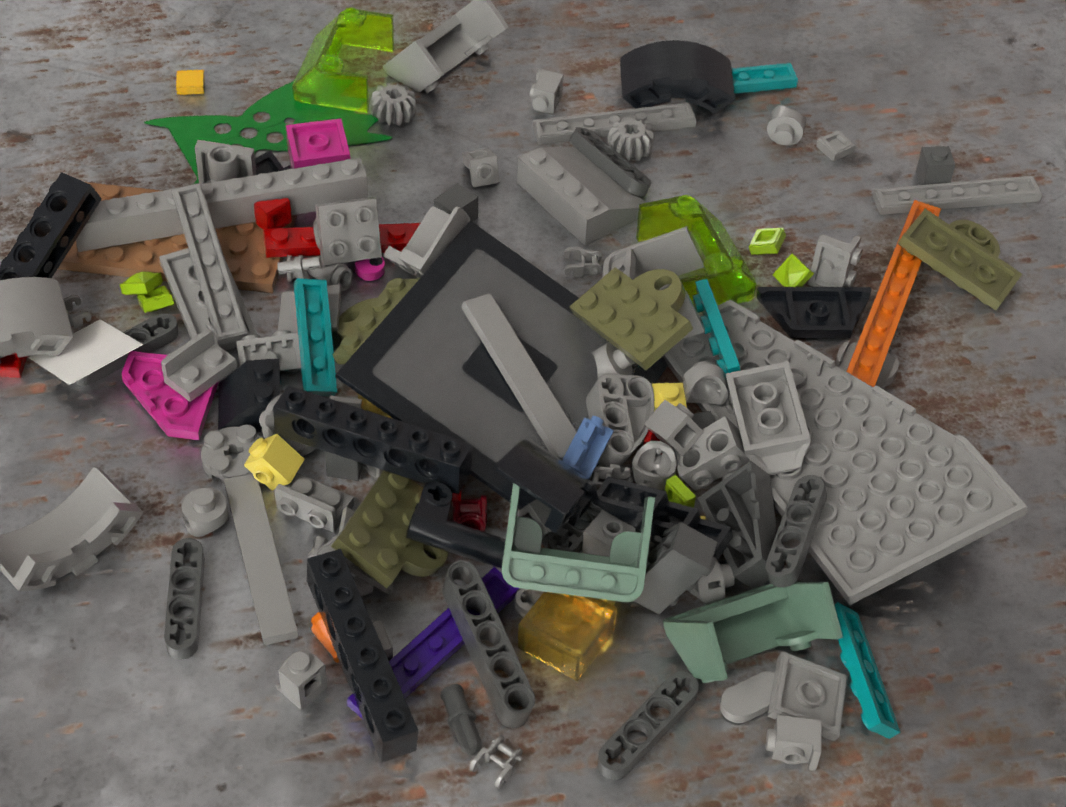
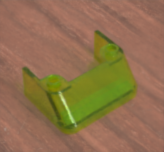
[292,8,394,113]
[636,195,757,307]

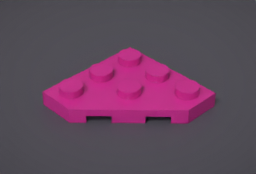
[121,351,219,440]

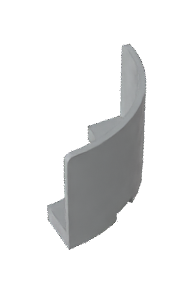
[383,206,471,278]
[0,277,74,364]
[0,467,144,591]

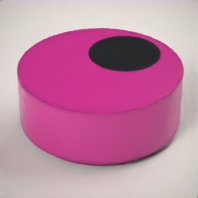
[355,257,385,281]

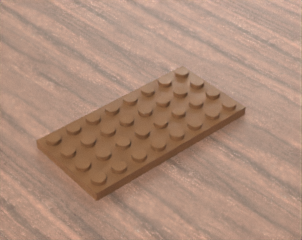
[58,182,298,293]

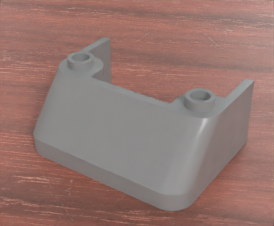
[382,0,509,93]
[603,226,705,340]

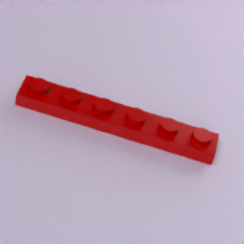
[263,223,420,258]

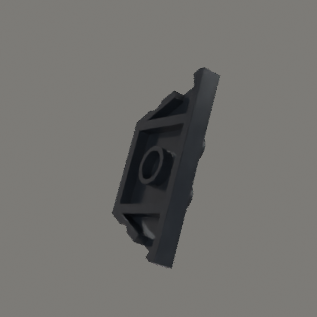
[756,287,872,338]

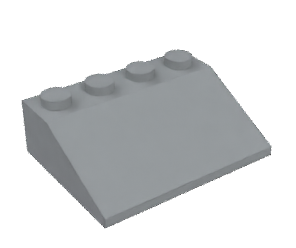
[517,147,652,246]

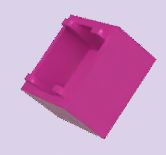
[286,118,350,169]

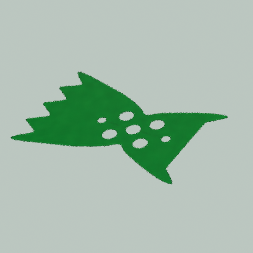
[144,61,393,184]

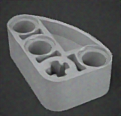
[586,374,655,467]

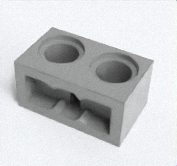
[673,416,751,491]

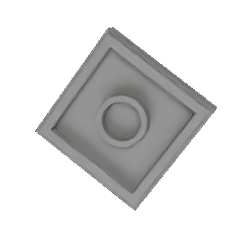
[767,651,848,741]

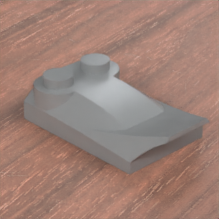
[725,361,811,475]

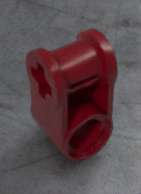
[453,495,487,558]

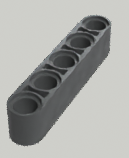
[442,560,535,729]

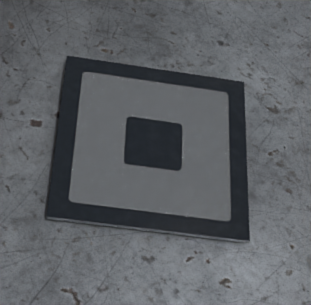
[335,221,668,510]

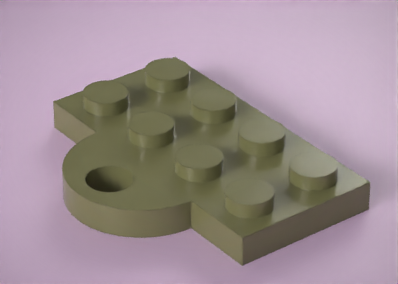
[897,209,1022,310]
[569,267,693,370]
[333,277,421,364]
[331,470,448,588]

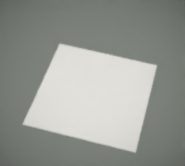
[28,319,143,385]

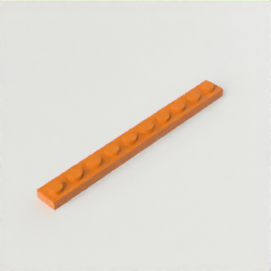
[846,200,941,387]

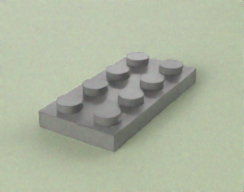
[159,248,258,351]

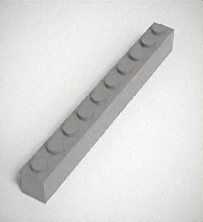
[76,158,368,252]

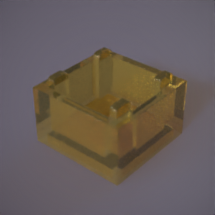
[518,591,617,681]

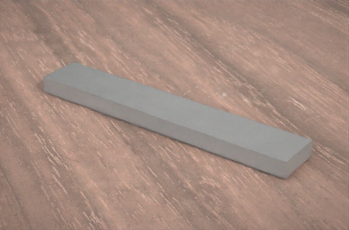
[533,102,697,145]
[872,176,1042,215]
[171,183,248,345]
[461,293,577,460]
[224,473,299,646]

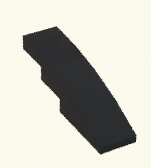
[592,476,733,560]

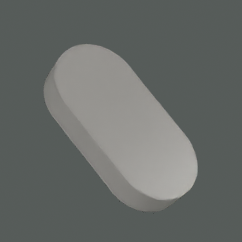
[720,671,775,723]

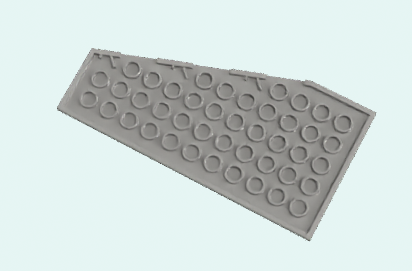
[662,300,1027,605]

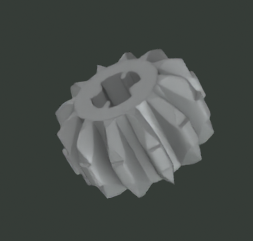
[371,83,417,126]
[608,117,655,161]

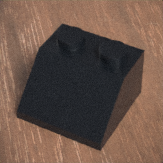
[218,358,282,433]

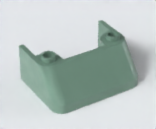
[502,483,655,602]
[662,582,843,683]

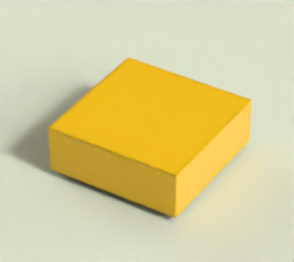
[176,69,204,95]

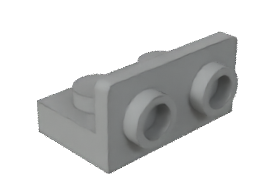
[808,234,863,287]
[161,328,237,402]
[236,330,301,374]
[275,473,354,533]

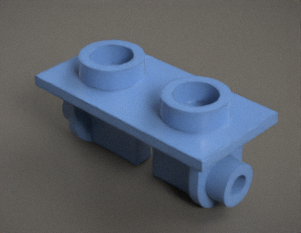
[562,416,614,479]

